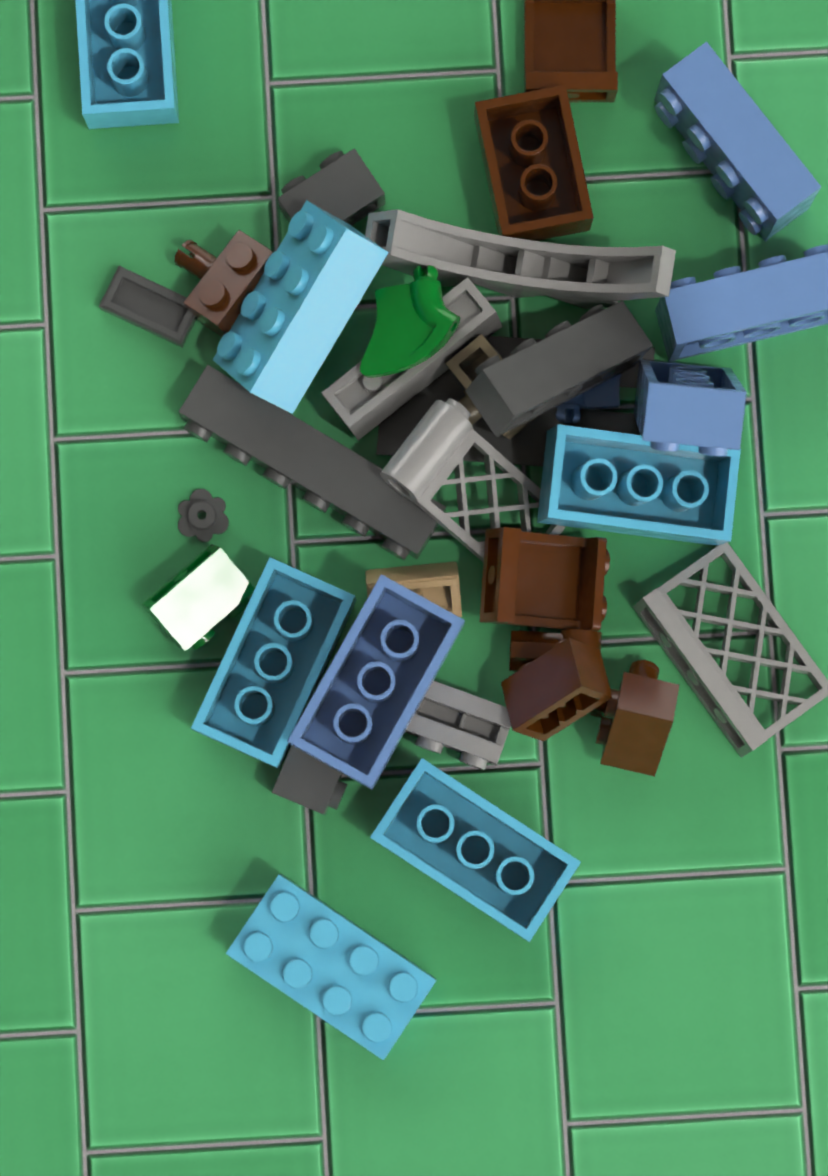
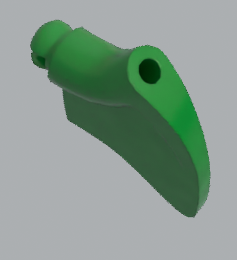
[360,265,460,378]

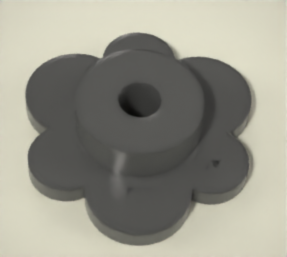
[178,489,229,542]

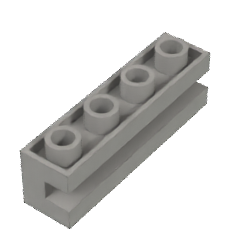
[321,277,503,440]
[405,681,511,770]

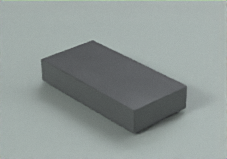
[99,266,197,348]

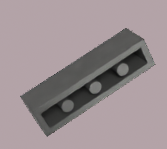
[465,301,653,437]

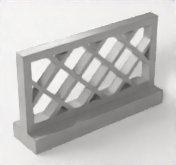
[633,542,828,757]

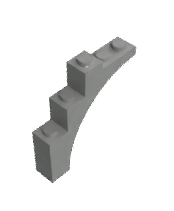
[365,209,676,309]

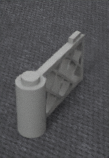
[380,398,566,563]

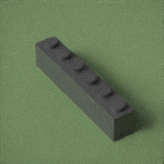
[179,365,446,560]

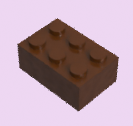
[474,84,594,241]

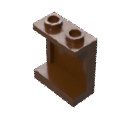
[524,0,618,102]
[479,527,610,631]

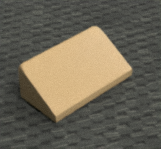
[365,562,462,617]

